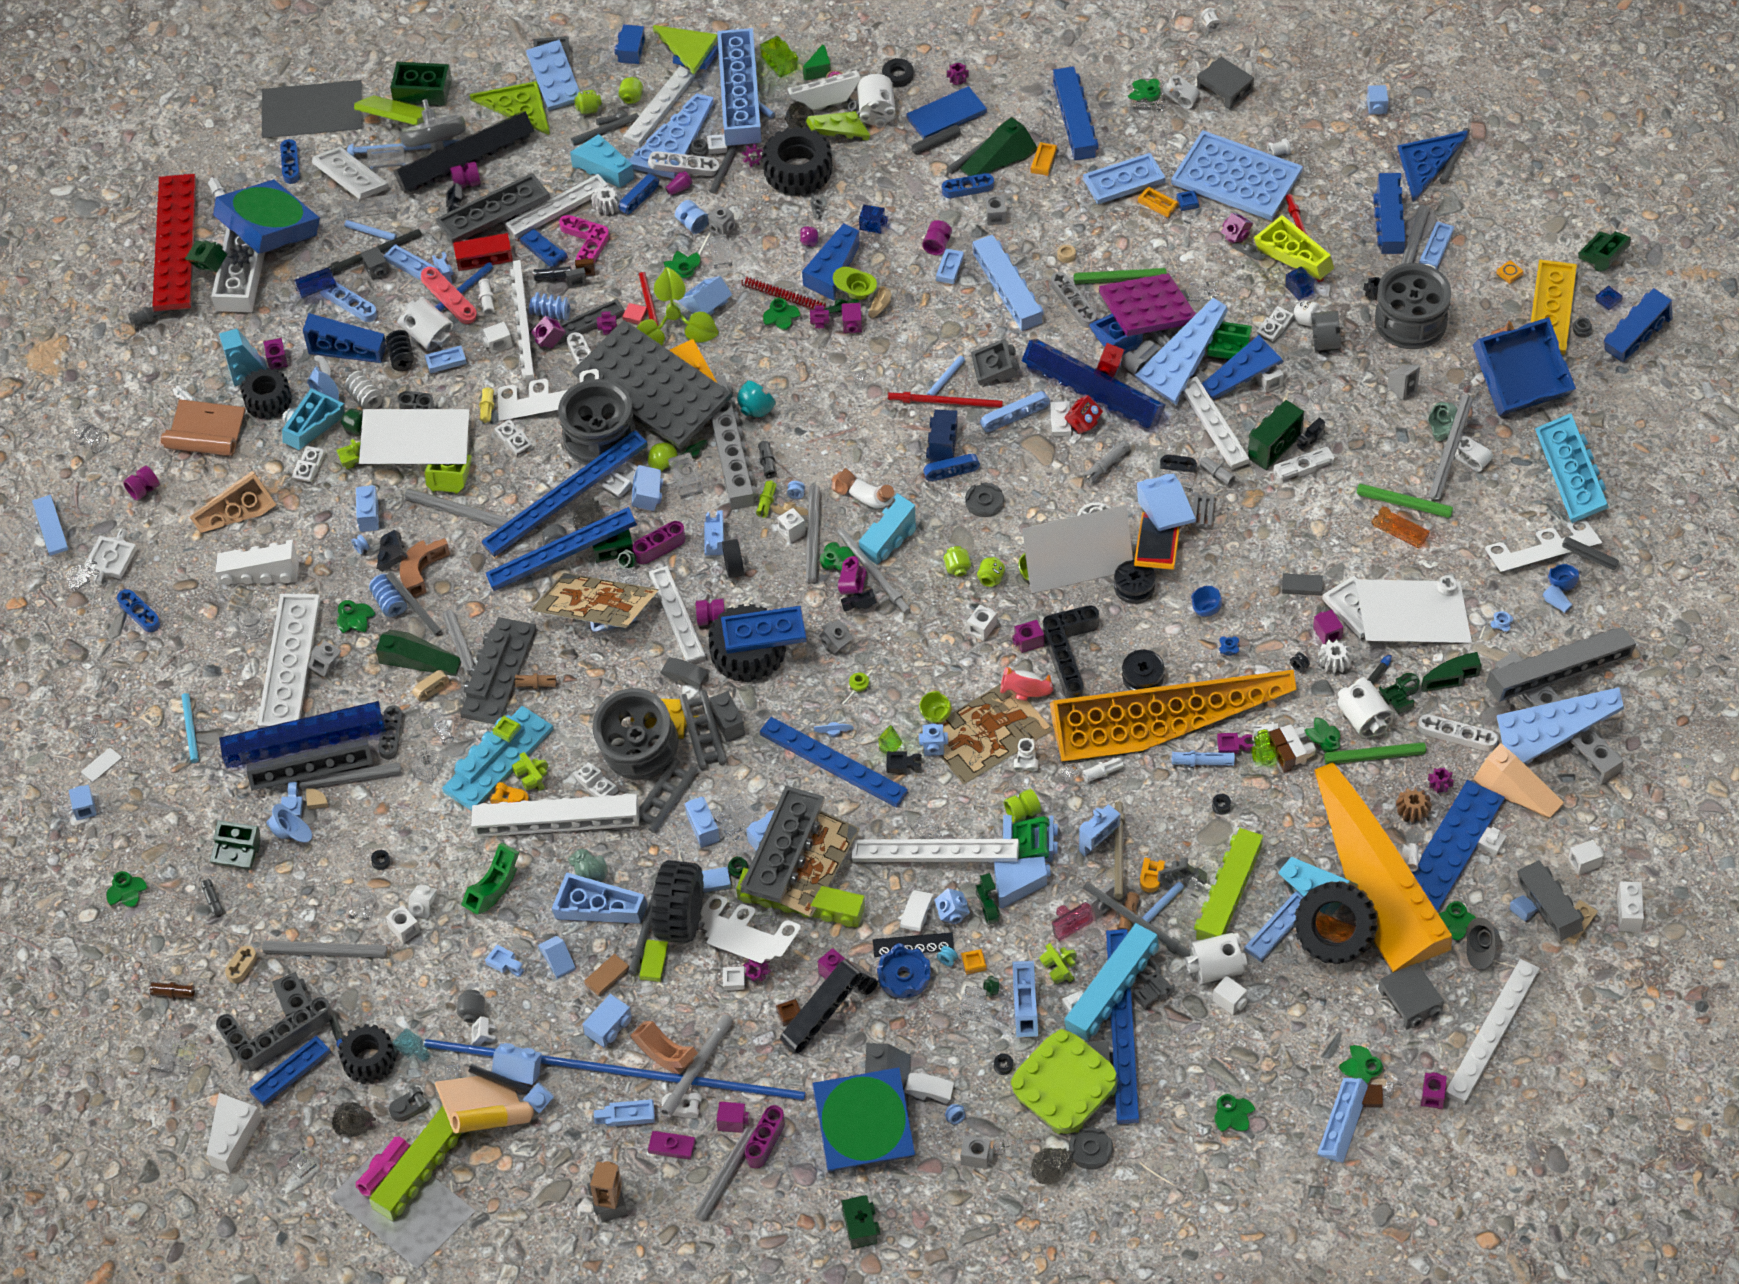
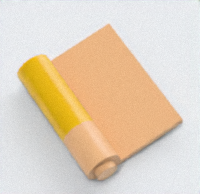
[435,1076,534,1133]

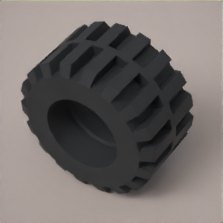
[241,368,292,419]
[338,1024,396,1084]

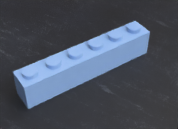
[973,234,1044,331]

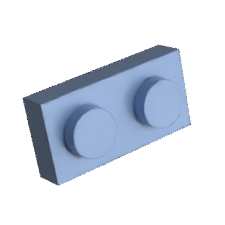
[936,248,964,284]
[425,345,467,373]

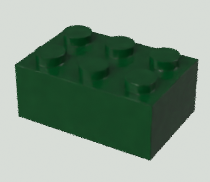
[390,61,452,105]
[1248,400,1304,471]

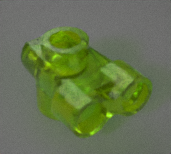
[1251,729,1276,765]

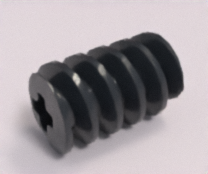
[386,330,414,371]

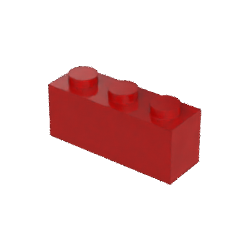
[453,233,513,271]

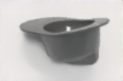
[1466,917,1500,969]

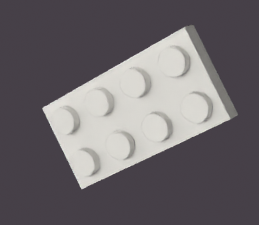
[312,147,388,199]

